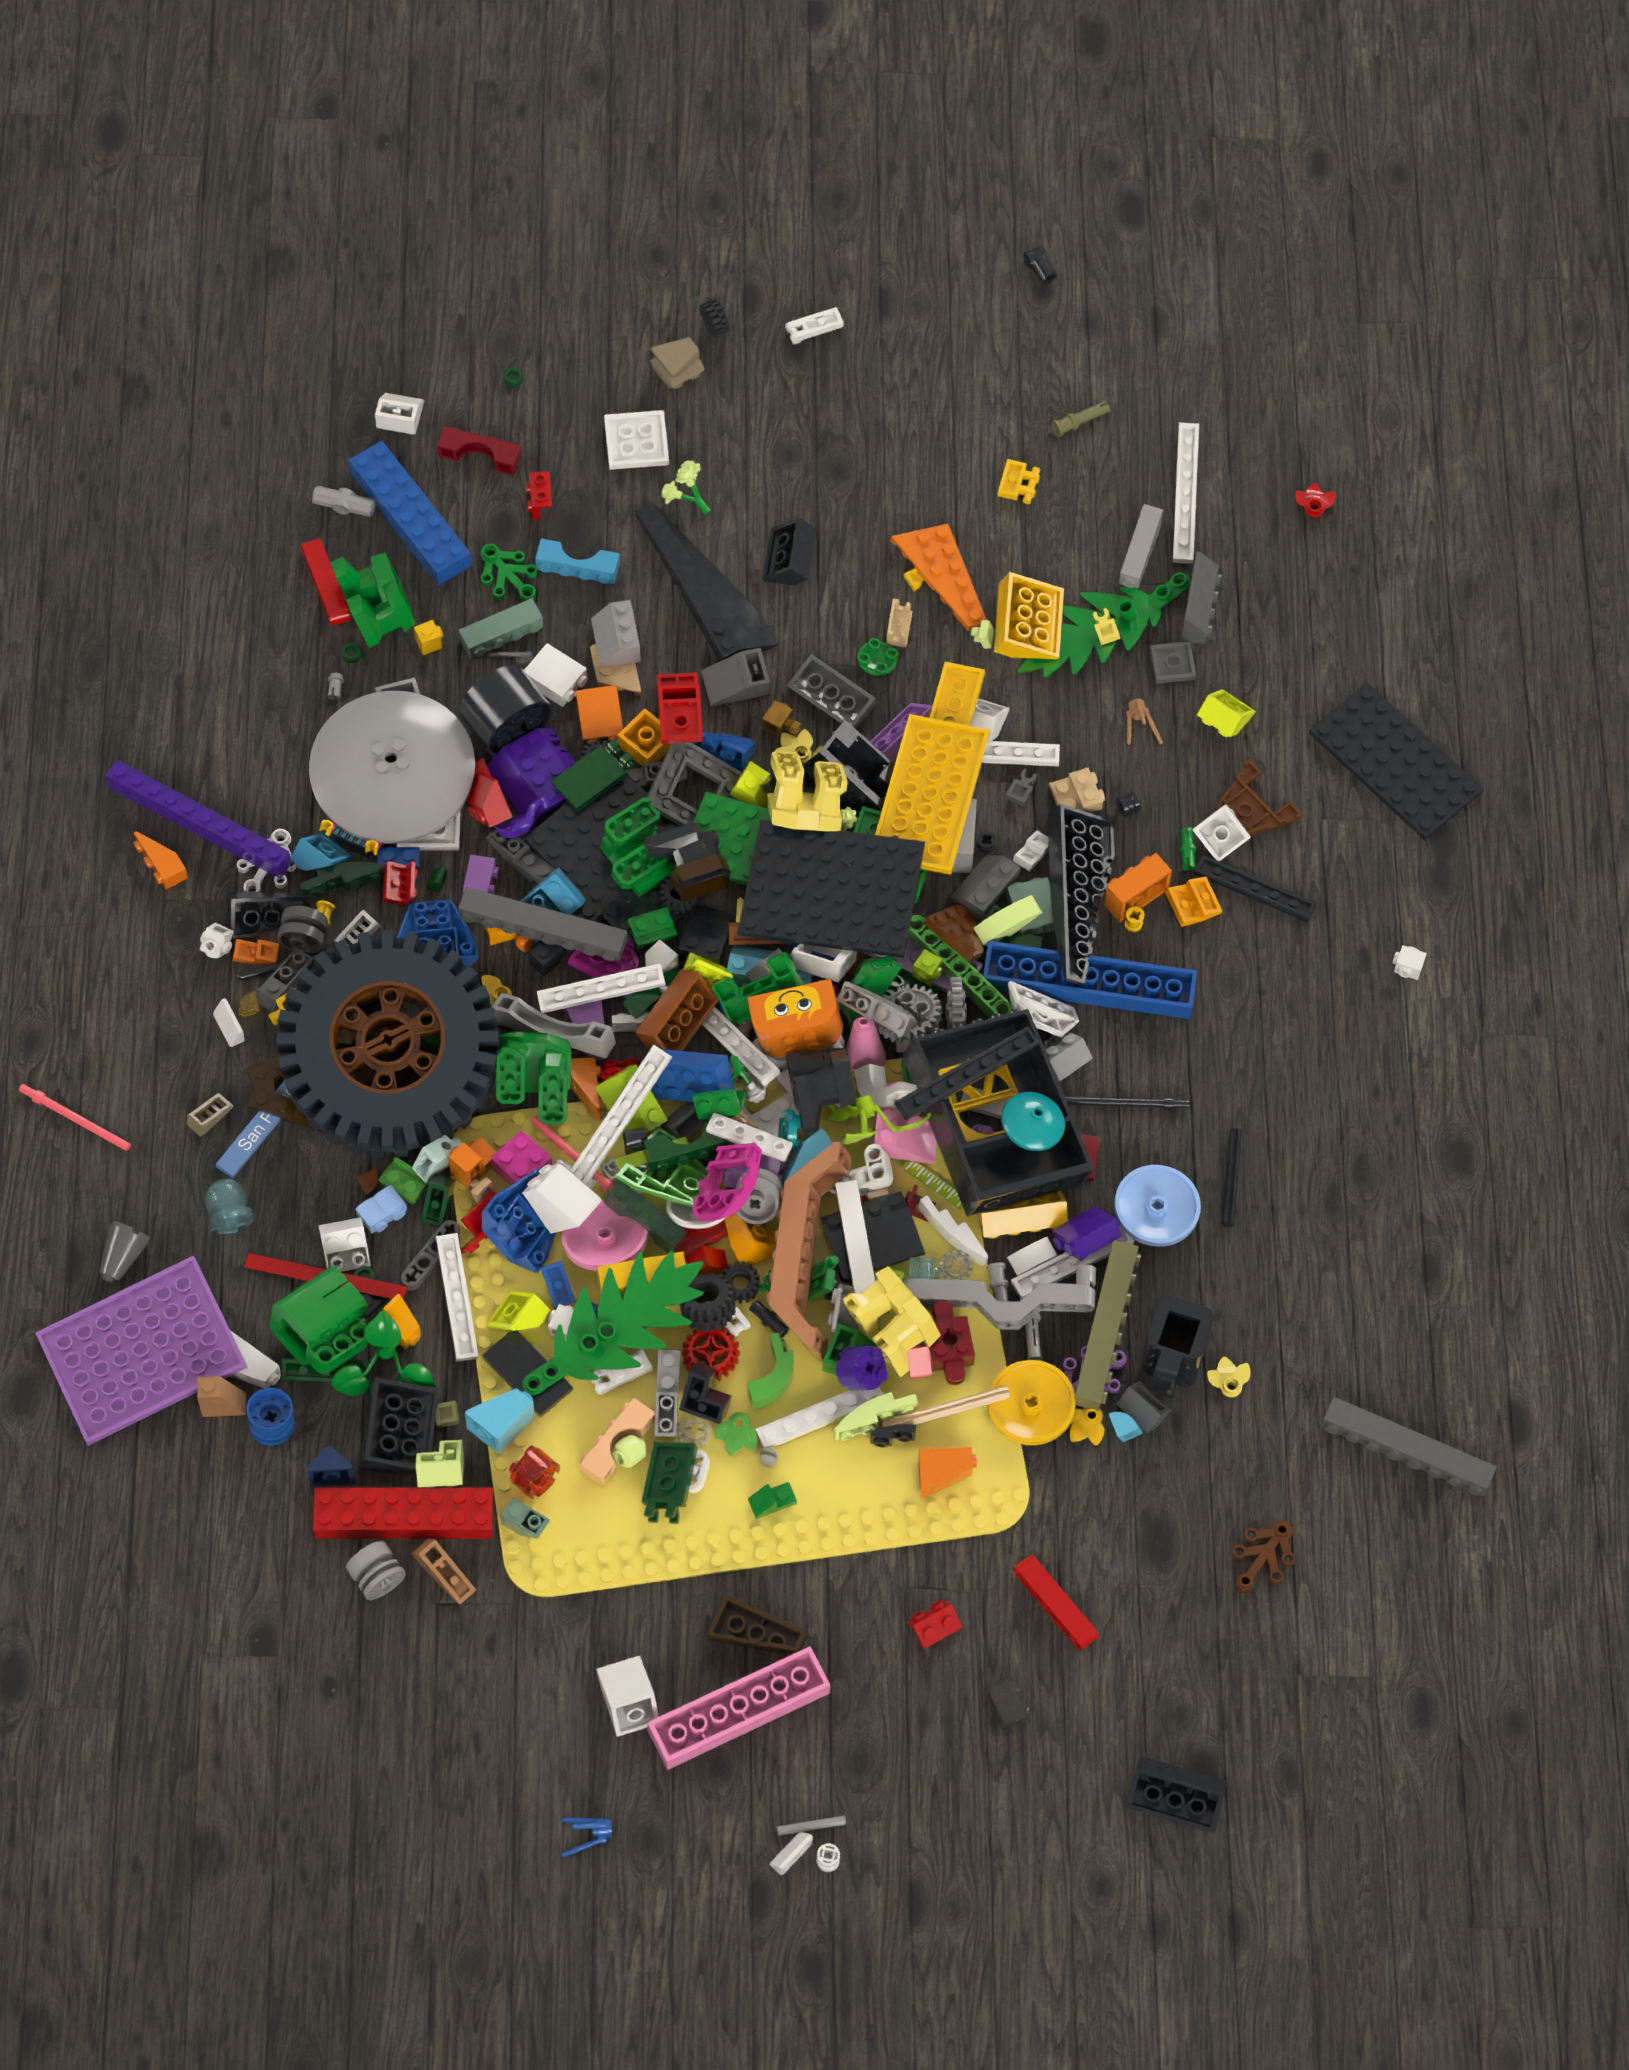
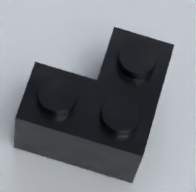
[679,1362,732,1424]

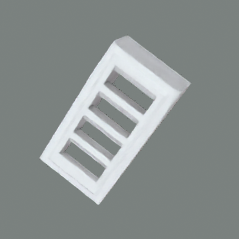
[335,910,380,945]

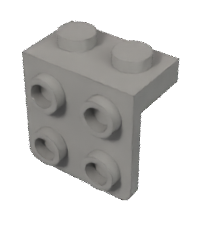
[828,1283,859,1331]

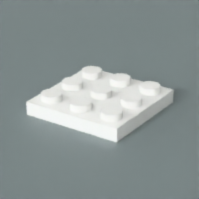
[604,410,669,470]

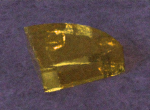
[239,991,260,1018]

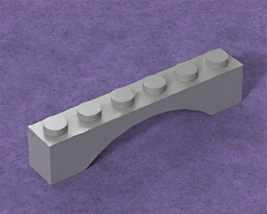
[492,993,616,1058]

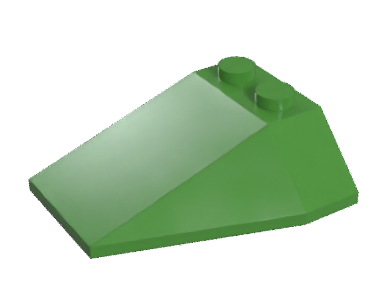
[615,1127,709,1208]

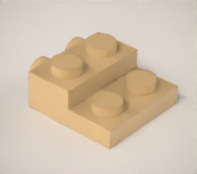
[1049,768,1105,813]

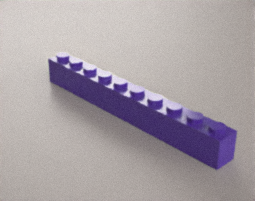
[105,760,292,879]

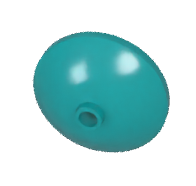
[1001,1092,1065,1151]

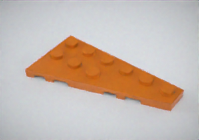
[891,524,987,631]

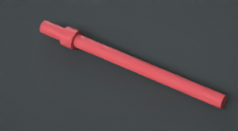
[19,1084,131,1151]
[531,1116,625,1202]

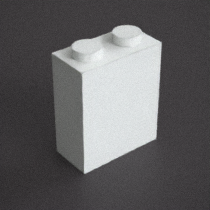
[524,643,588,707]

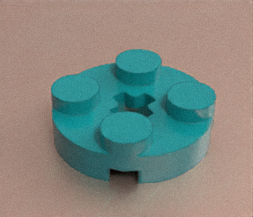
[778,1109,801,1153]

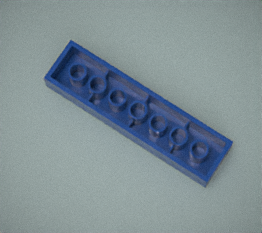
[348,441,472,586]

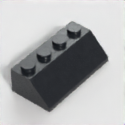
[1126,1756,1228,1833]

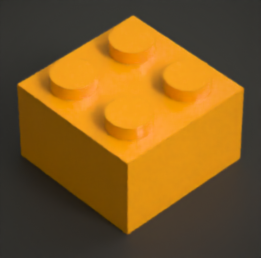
[617,709,671,767]

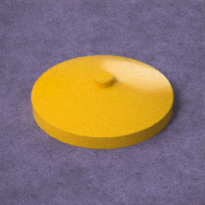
[988,1360,1076,1445]

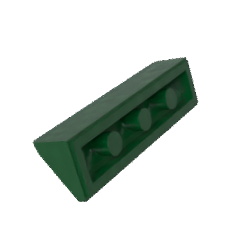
[281,1356,371,1382]

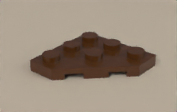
[923,904,983,962]

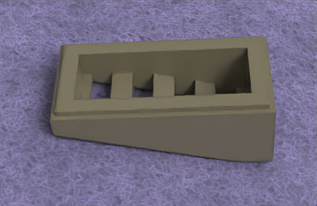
[187,1093,233,1137]

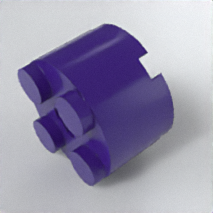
[836,1346,888,1390]

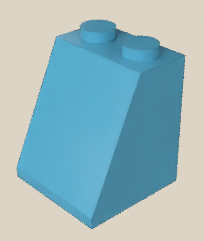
[465,1388,535,1455]

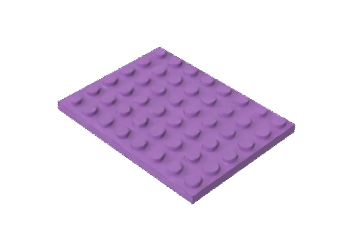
[36,1255,247,1446]

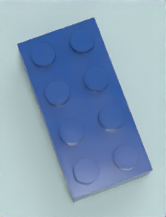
[641,1049,734,1102]

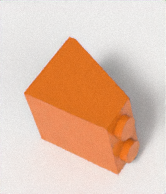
[574,685,623,744]

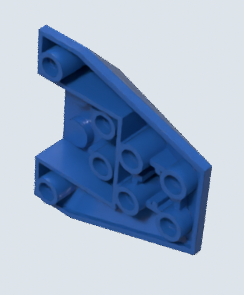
[397,900,478,968]
[482,1167,556,1273]

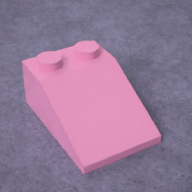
[872,1107,936,1164]

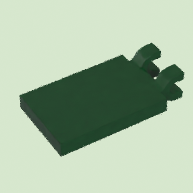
[551,738,634,812]
[641,1442,698,1524]

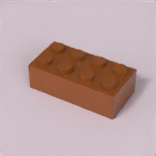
[635,969,719,1051]

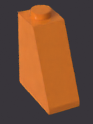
[918,1447,977,1498]

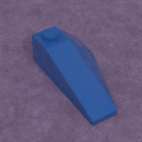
[691,732,756,772]

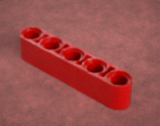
[300,538,351,626]
[1013,1554,1099,1651]

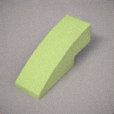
[974,895,1043,946]

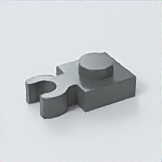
[1005,769,1036,807]

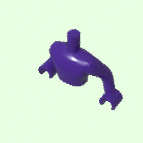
[493,794,552,838]

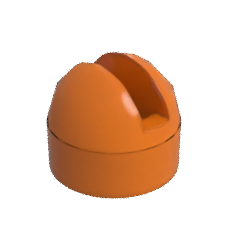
[516,935,534,953]

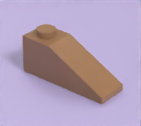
[411,1539,476,1605]

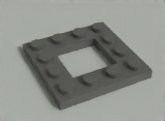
[646,742,742,826]

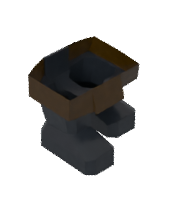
[644,822,731,903]

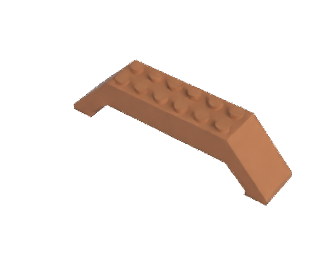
[767,1142,851,1362]

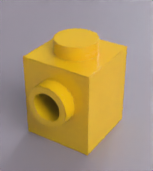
[414,620,443,655]

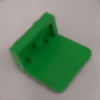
[692,1088,747,1120]

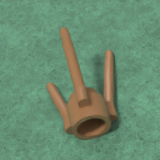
[1126,699,1163,745]

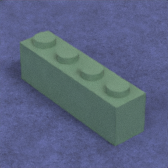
[459,598,543,659]

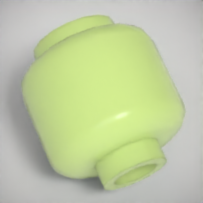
[613,1435,646,1468]

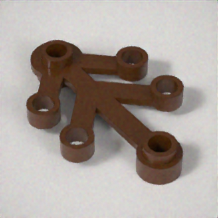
[1232,1520,1295,1593]

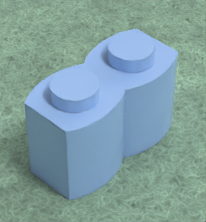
[356,1185,407,1234]

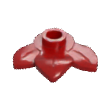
[1295,483,1335,518]

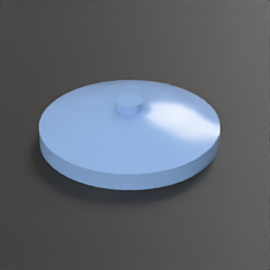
[1114,1165,1201,1247]

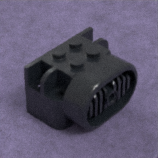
[805,720,895,817]

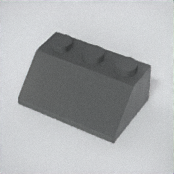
[949,855,1021,922]

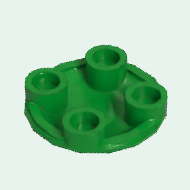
[857,638,898,676]

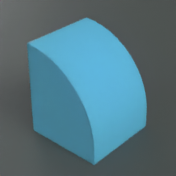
[1109,1412,1143,1442]

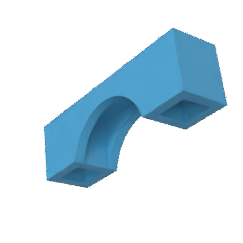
[535,538,620,584]

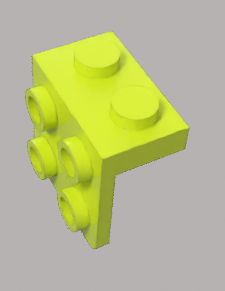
[683,953,733,991]

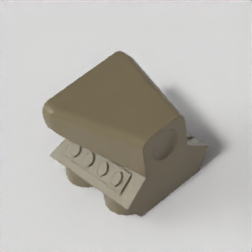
[650,337,705,389]

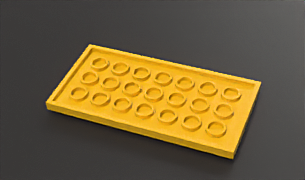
[875,714,990,875]

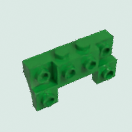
[712,952,805,1026]

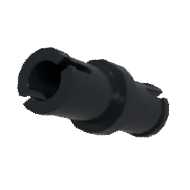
[749,1300,789,1339]

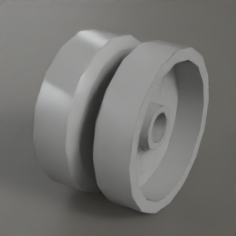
[735,1168,783,1224]

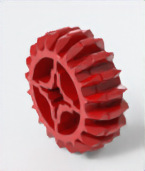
[681,1327,740,1381]

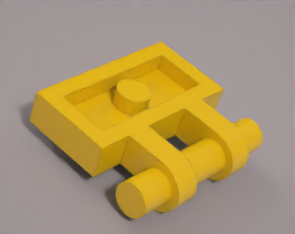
[998,459,1040,504]

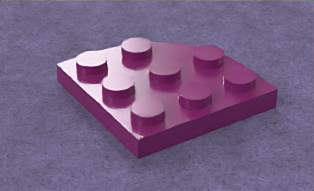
[568,921,639,978]

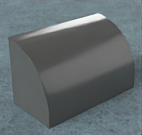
[660,1102,709,1139]
[1116,1381,1171,1434]

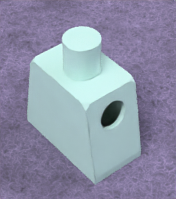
[412,1135,462,1183]

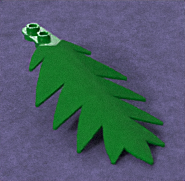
[1017,572,1191,678]
[522,1251,703,1395]

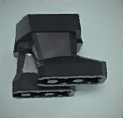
[786,1048,856,1134]

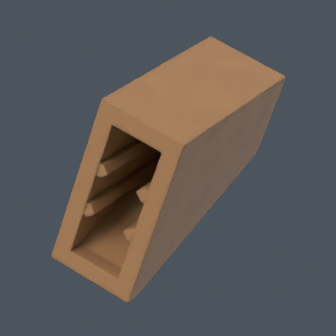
[197,1376,247,1417]

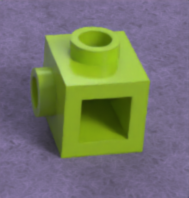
[913,949,943,986]

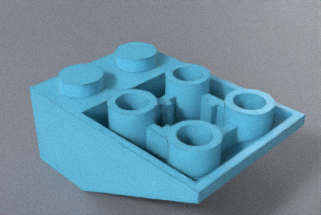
[781,1128,833,1189]

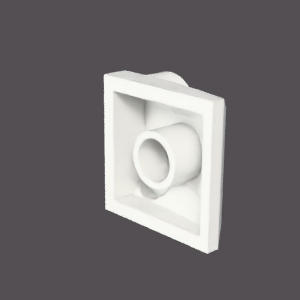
[1193,804,1251,861]

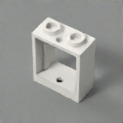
[791,944,857,982]

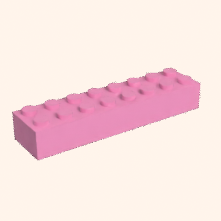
[647,1647,830,1770]

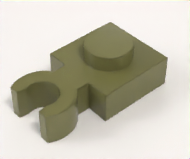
[435,1400,460,1428]

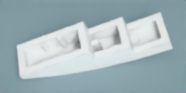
[918,1196,988,1267]

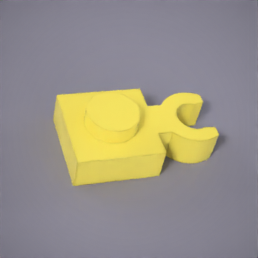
[1093,608,1120,645]

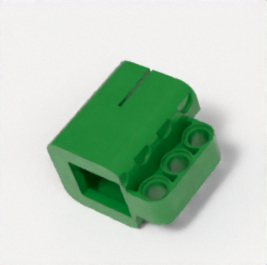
[270,1266,368,1374]

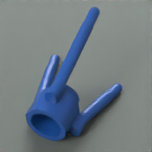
[561,1818,612,1857]

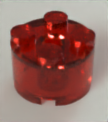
[509,1445,560,1499]

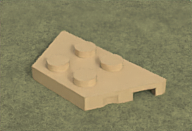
[590,643,641,696]

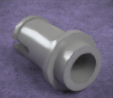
[327,673,344,700]

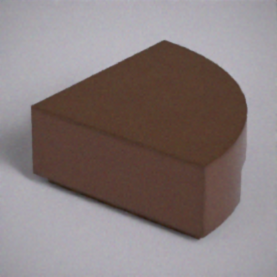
[357,1168,378,1197]

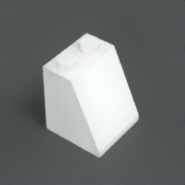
[523,1163,602,1233]
[597,1656,659,1737]

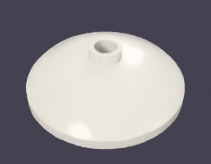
[666,1188,725,1229]

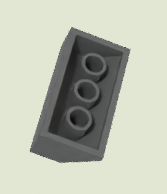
[1181,551,1222,645]

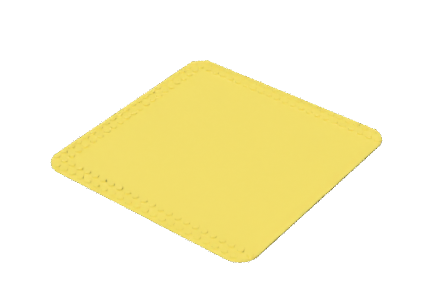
[451,1058,1029,1597]

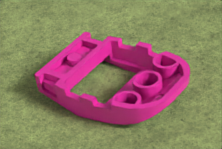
[693,1143,762,1221]

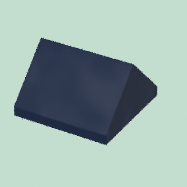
[307,1445,355,1486]

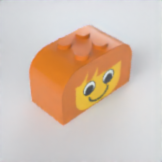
[748,979,843,1058]

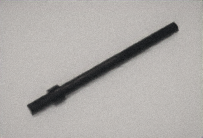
[1065,1096,1190,1110]

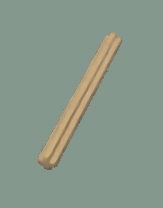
[882,1386,1010,1427]

